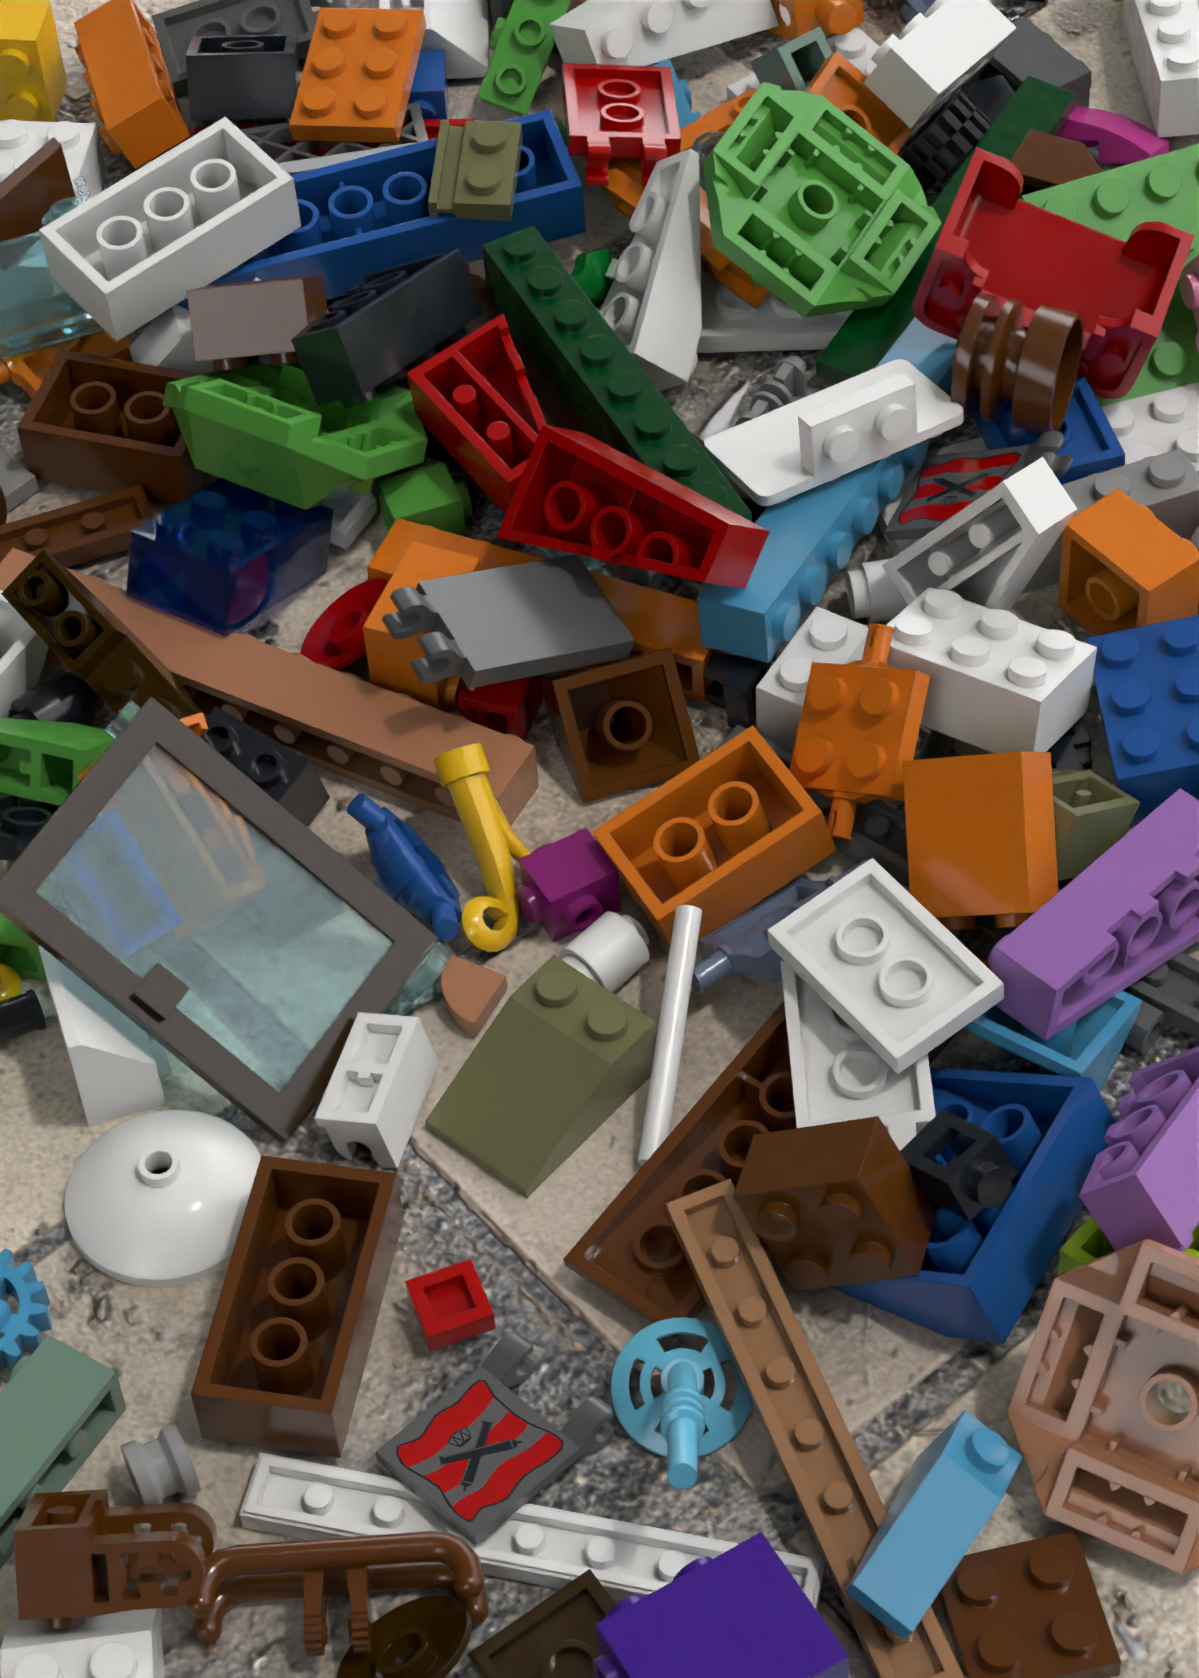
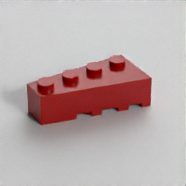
[496,424,770,589]

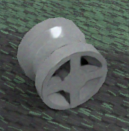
[120,1423,201,1505]

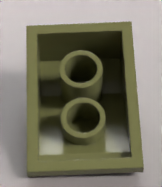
[425,955,656,1199]

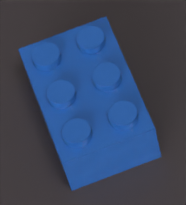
[1085,615,1199,826]

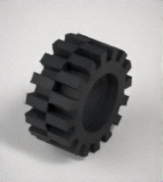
[897,91,992,192]

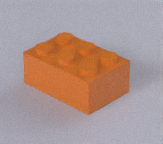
[592,725,837,949]

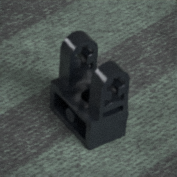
[201,706,330,859]

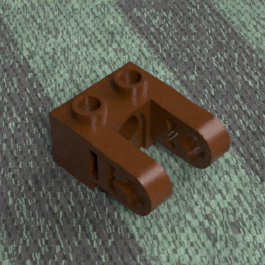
[13,1489,217,1629]

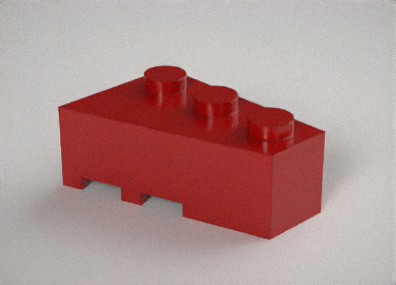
[406,314,547,514]

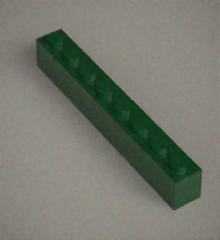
[482,226,752,585]

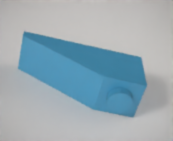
[845,1410,1023,1640]

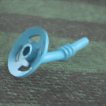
[611,1317,752,1489]

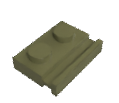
[428,120,523,221]

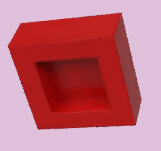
[405,1259,496,1352]

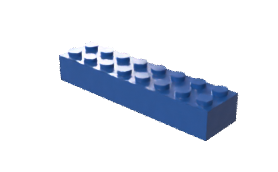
[148,109,586,325]

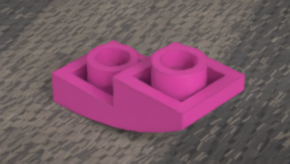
[1056,106,1170,167]

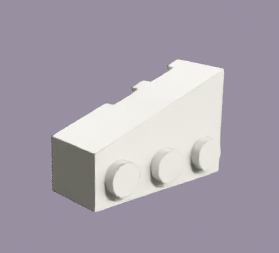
[864,0,1017,129]

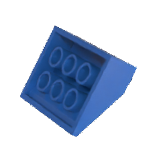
[831,1067,1116,1344]

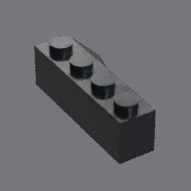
[291,248,484,408]

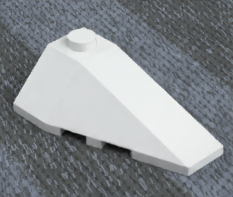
[597,148,702,391]

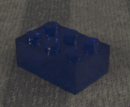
[126,478,333,637]

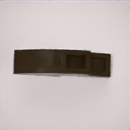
[1,550,206,726]

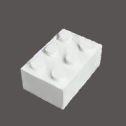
[886,587,1097,753]

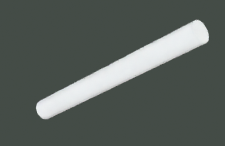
[638,905,702,1165]

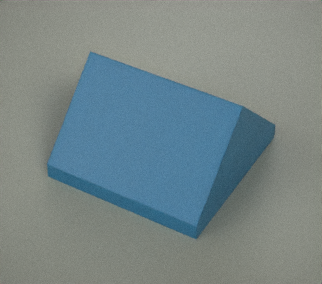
[963,991,1143,1092]

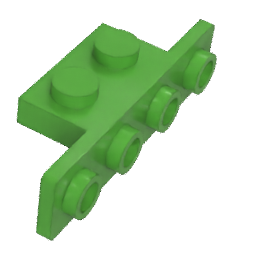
[478,0,572,116]

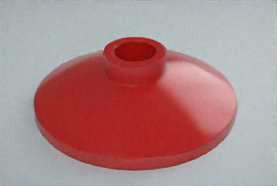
[300,579,389,671]

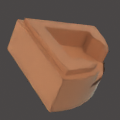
[441,954,507,1037]

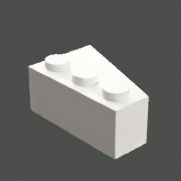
[882,457,1077,611]

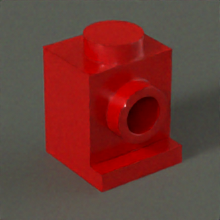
[458,675,544,741]

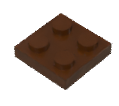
[938,1530,1121,1678]

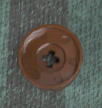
[951,293,1084,433]

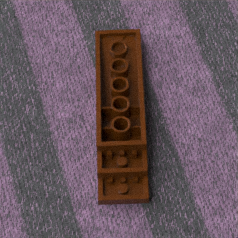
[563,942,990,1338]

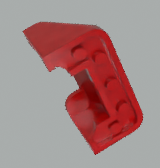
[912,147,1195,399]

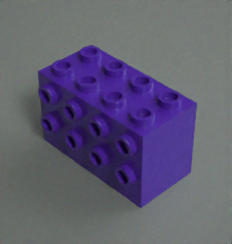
[592,1532,849,1678]

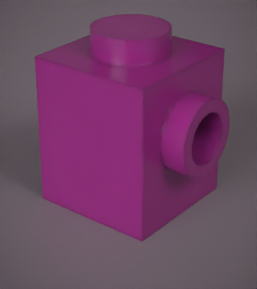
[516,828,621,942]

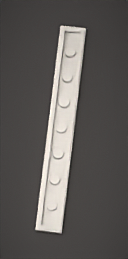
[239,1453,826,1610]

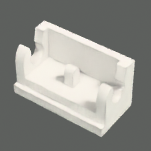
[314,1012,440,1169]

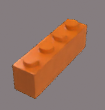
[74,0,190,169]

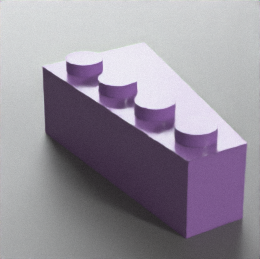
[988,788,1199,1041]
[1079,1046,1199,1252]

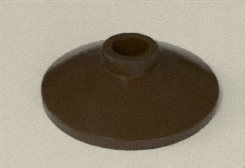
[336,1595,472,1678]

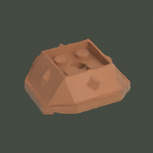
[1007,1238,1199,1575]

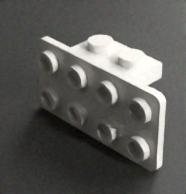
[704,359,964,506]

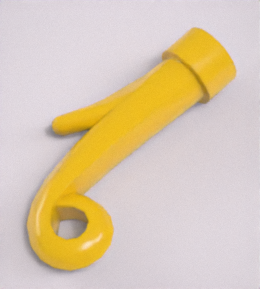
[433,743,531,952]

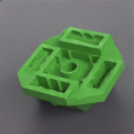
[703,82,942,318]
[162,362,428,510]

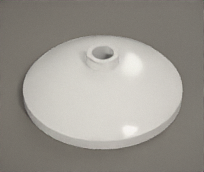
[65,1110,261,1287]

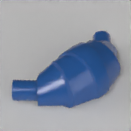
[347,793,462,941]

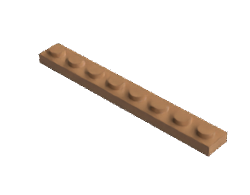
[666,1179,964,1678]

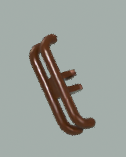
[185,1531,489,1656]

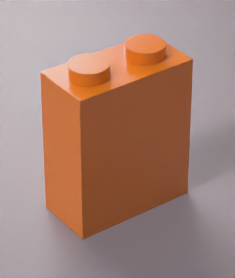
[902,751,1058,930]

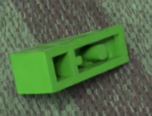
[0,718,120,806]

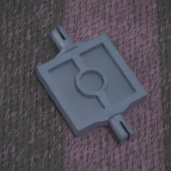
[691,859,868,993]

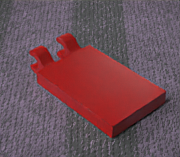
[561,63,681,187]

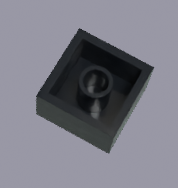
[186,34,300,128]

